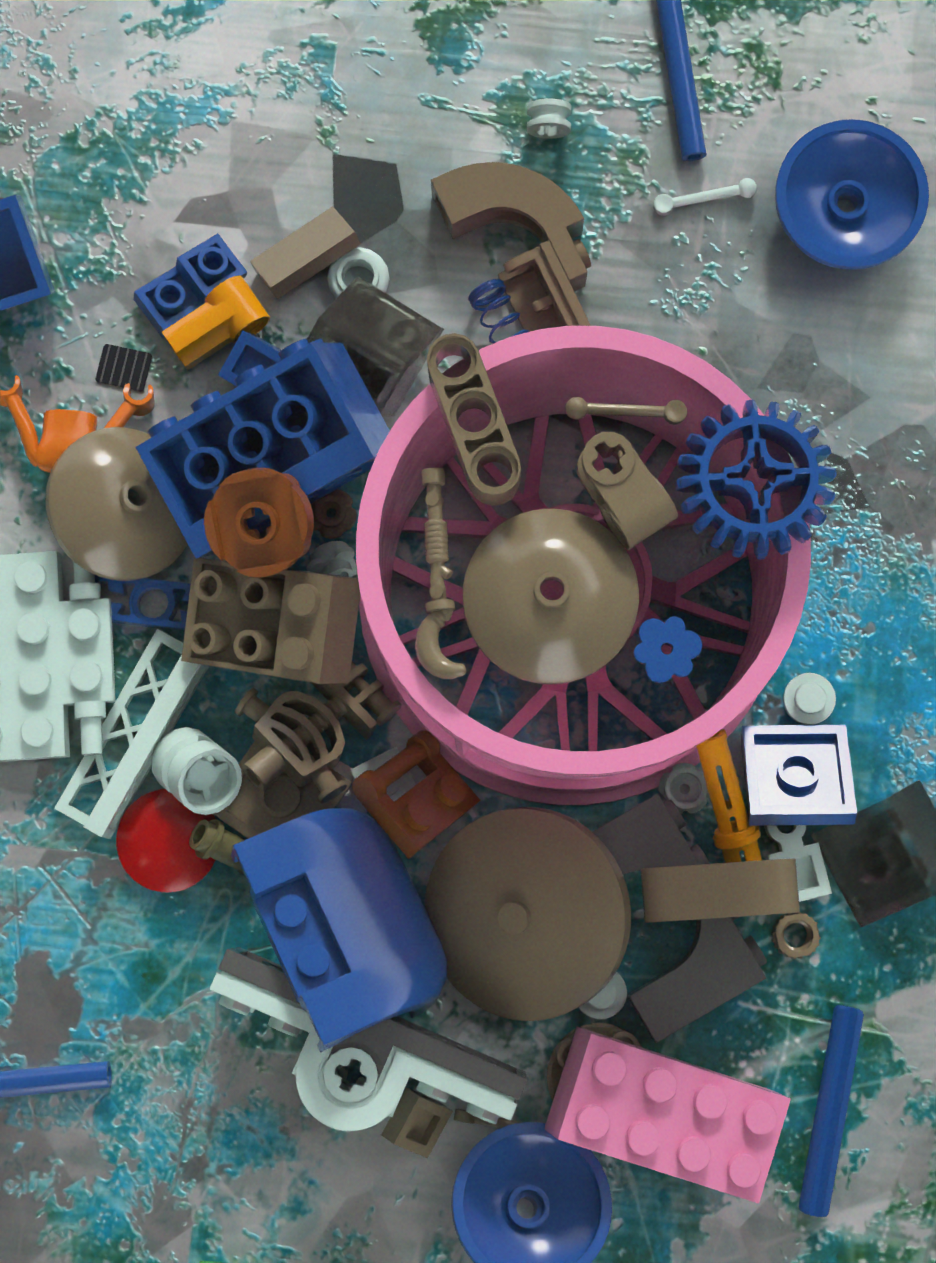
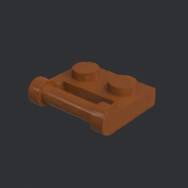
[352,730,481,859]

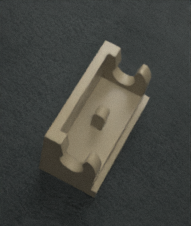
[498,240,591,332]

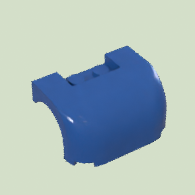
[231,808,447,1053]

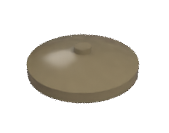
[424,807,631,1021]

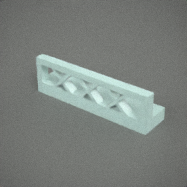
[54,629,209,839]

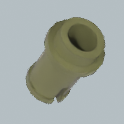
[189,819,245,874]

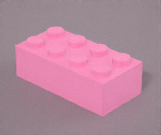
[544,1026,791,1204]

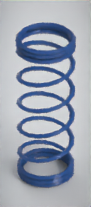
[468,279,529,344]

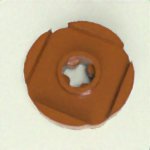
[204,468,314,577]

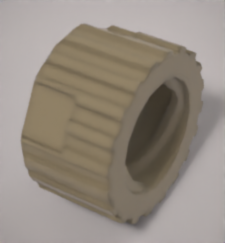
[771,912,821,959]

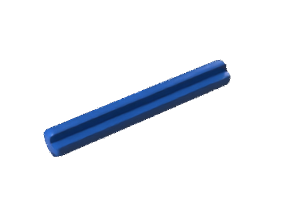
[799,1005,864,1217]

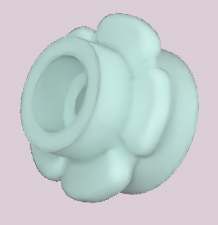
[659,763,708,814]

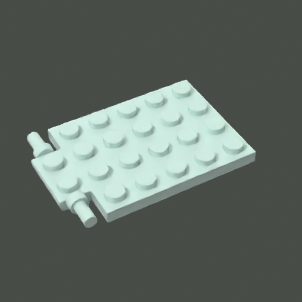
[0,551,116,762]

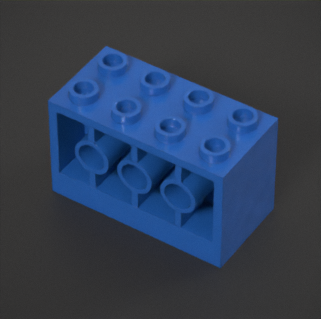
[136,338,390,559]

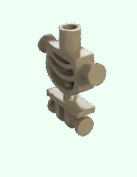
[235,661,402,804]

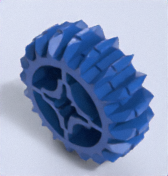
[675,399,837,560]

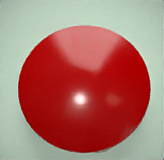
[116,789,216,893]

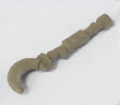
[415,468,466,679]

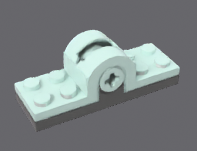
[210,947,528,1131]

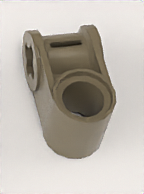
[577,432,678,550]

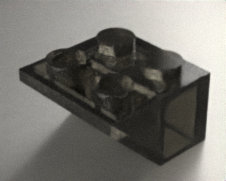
[307,276,444,417]

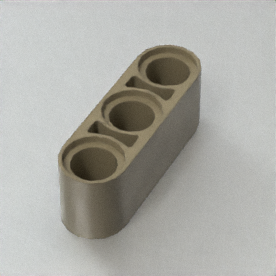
[427,333,521,506]
[641,858,800,923]

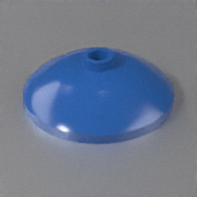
[775,119,929,270]
[451,1122,612,1263]

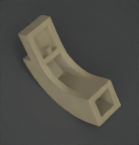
[431,162,591,291]

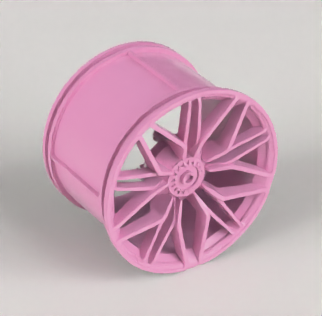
[356,326,811,805]

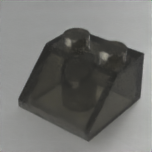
[811,780,936,928]

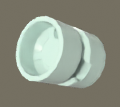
[151,727,242,815]

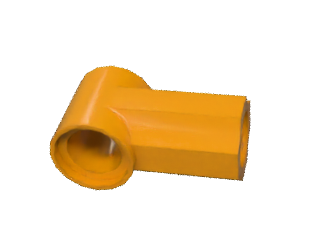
[162,275,271,371]

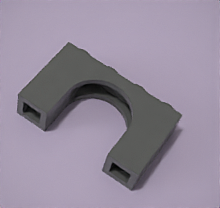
[592,794,767,1043]

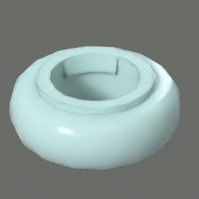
[327,247,390,309]

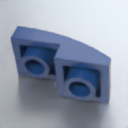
[133,233,247,338]

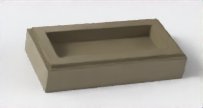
[250,206,361,299]

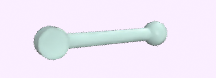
[654,178,757,216]

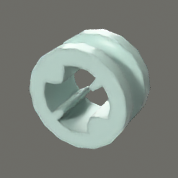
[527,98,571,139]

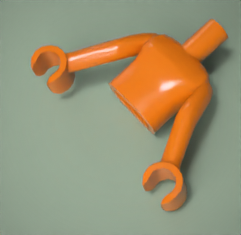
[0,375,155,473]

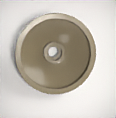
[45,427,187,581]
[463,509,639,684]

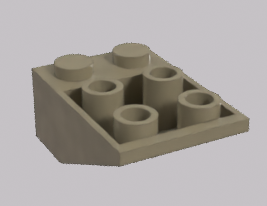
[181,557,360,684]

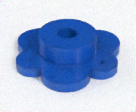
[633,616,702,683]

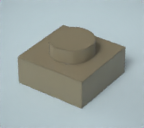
[381,1088,453,1158]

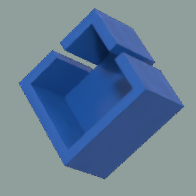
[0,195,55,311]

